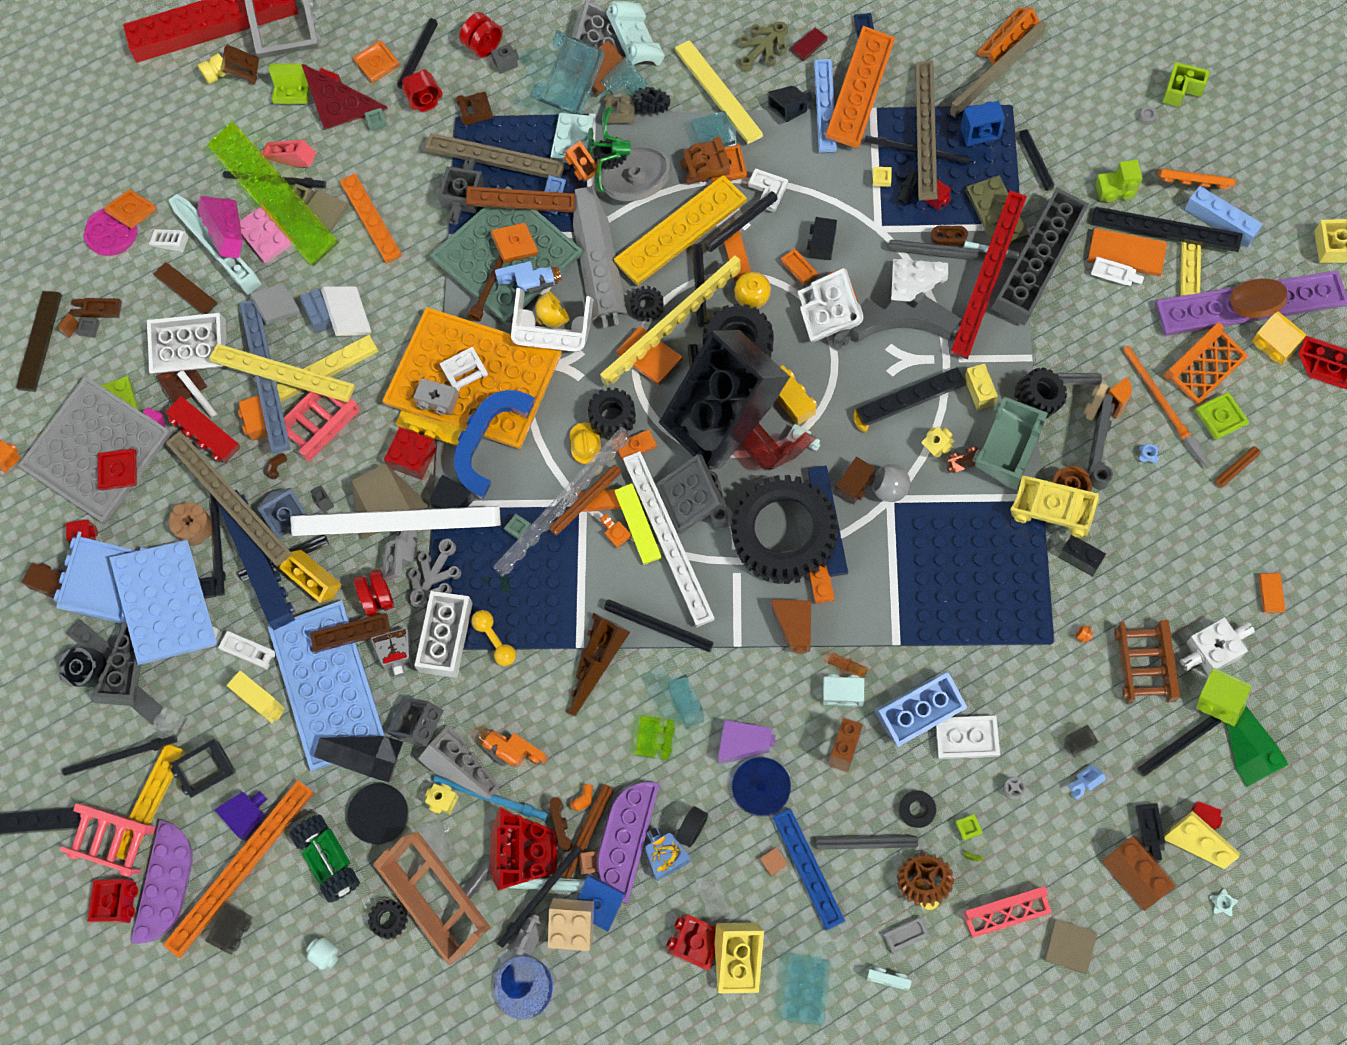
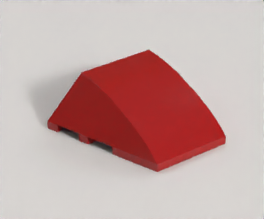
[490,807,557,890]

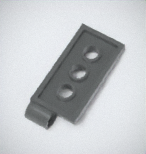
[1087,394,1115,490]

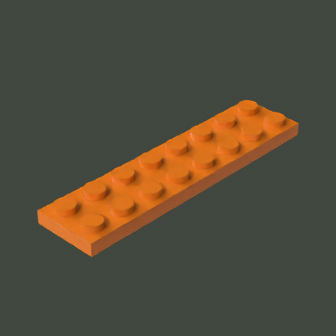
[825,26,895,149]

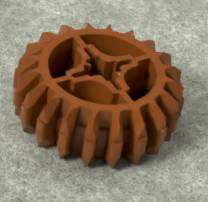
[897,852,954,908]

